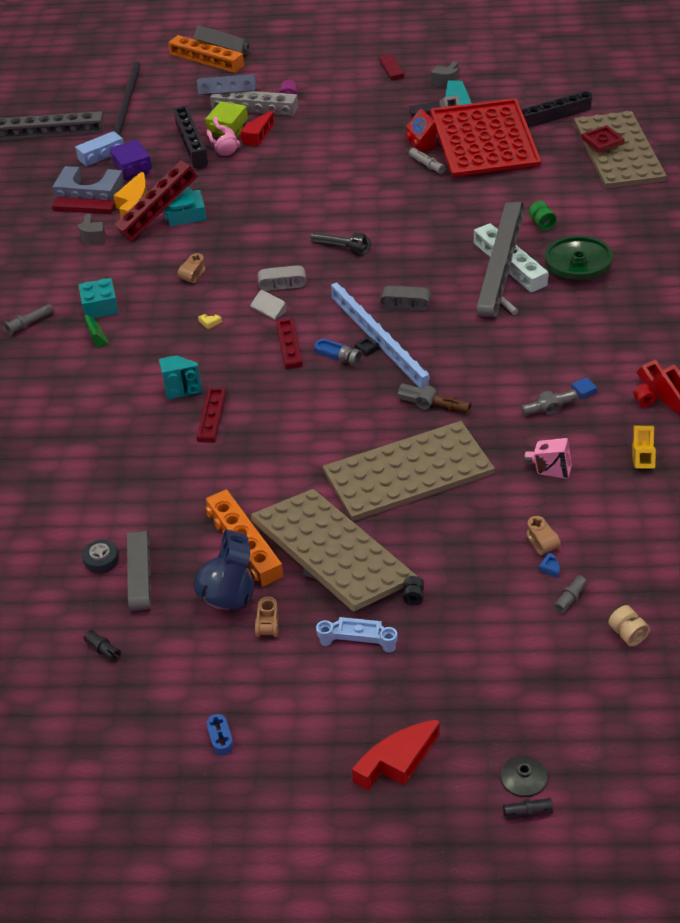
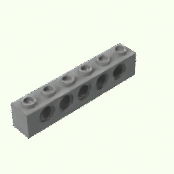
[210,91,298,116]

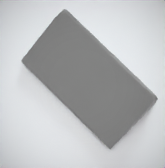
[250,290,287,320]

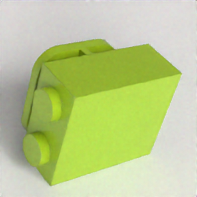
[205,101,248,138]

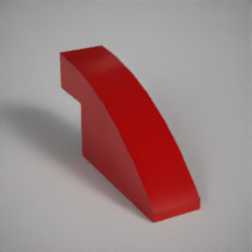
[636,359,680,414]
[352,720,440,790]

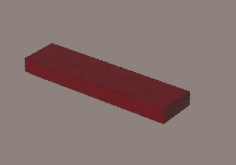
[52,197,116,214]
[276,318,303,369]
[196,388,227,443]

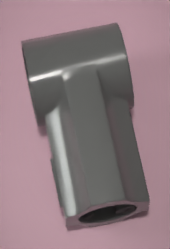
[398,383,437,410]

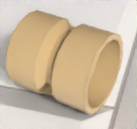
[608,605,650,646]

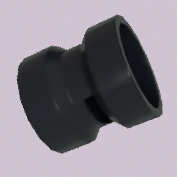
[403,576,424,605]

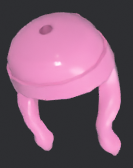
[207,116,240,156]

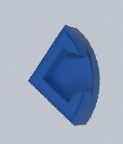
[539,553,560,578]

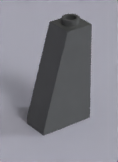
[194,25,251,56]

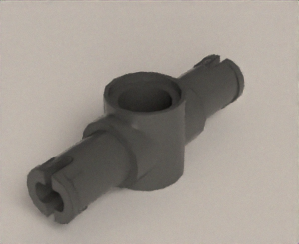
[521,389,578,417]

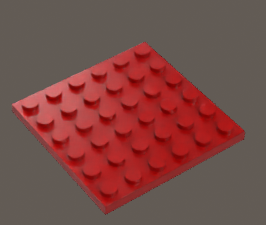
[430,98,541,177]

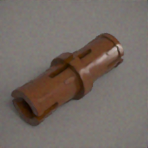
[433,394,472,414]

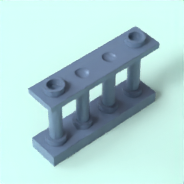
[197,74,257,94]

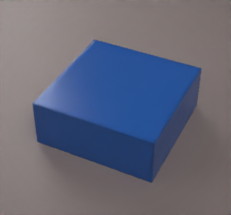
[571,377,597,399]

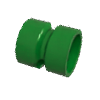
[528,201,557,231]

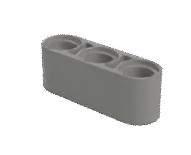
[258,266,306,291]

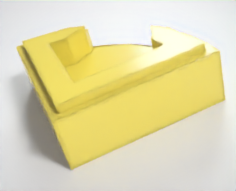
[198,314,222,329]

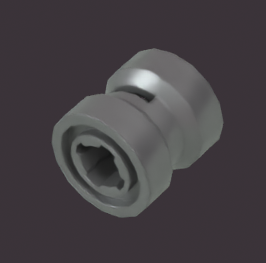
[338,345,362,367]

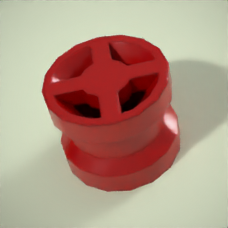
[633,384,656,408]

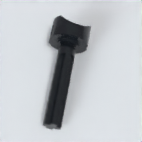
[310,232,371,255]

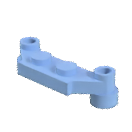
[316,617,398,652]

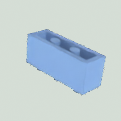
[75,131,123,167]

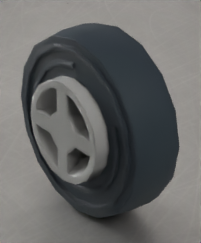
[82,540,119,573]

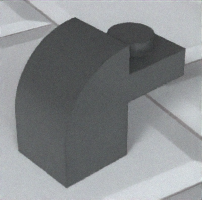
[431,61,460,87]
[78,214,106,245]

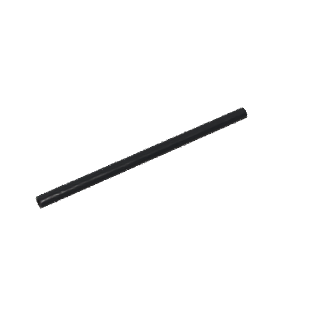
[113,62,141,136]

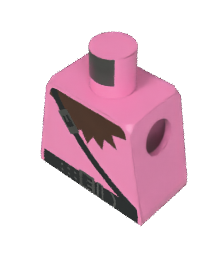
[525,438,572,479]

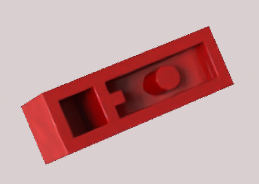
[240,111,275,147]

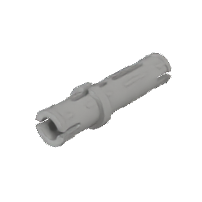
[409,148,446,174]

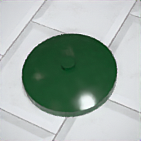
[545,236,613,280]

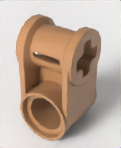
[177,253,205,283]
[527,516,561,555]
[255,597,279,637]

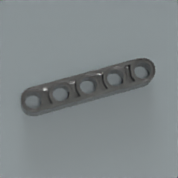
[127,530,151,612]

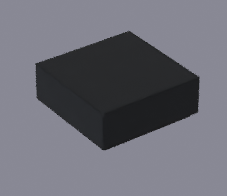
[354,336,379,357]

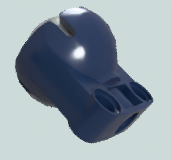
[194,529,254,610]

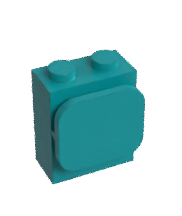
[163,187,207,226]

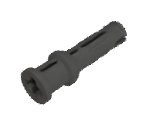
[4,303,54,336]

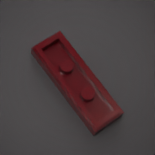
[379,54,404,81]

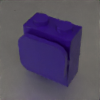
[109,140,152,181]

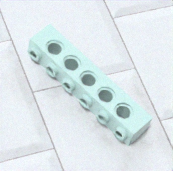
[474,223,549,293]

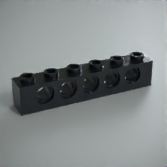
[173,105,208,168]

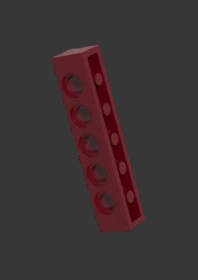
[114,160,198,242]

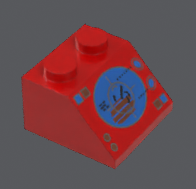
[405,109,436,153]

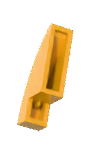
[114,172,147,218]

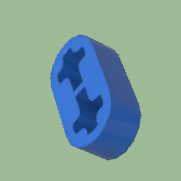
[207,714,233,755]

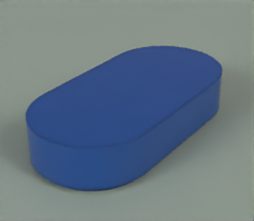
[314,339,344,360]

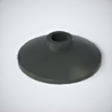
[500,755,548,797]

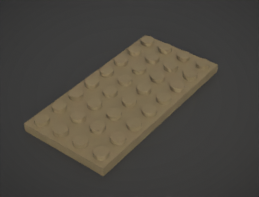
[574,111,667,189]
[323,421,495,522]
[251,489,417,612]

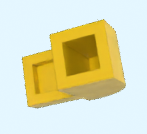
[632,426,656,468]

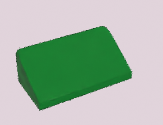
[84,314,108,348]

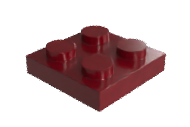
[581,125,625,153]

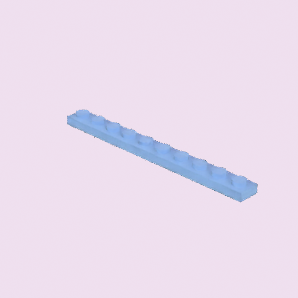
[331,283,430,388]

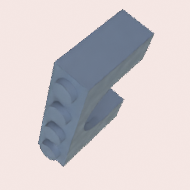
[53,166,124,200]

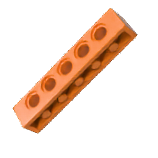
[168,35,244,73]
[205,489,283,587]

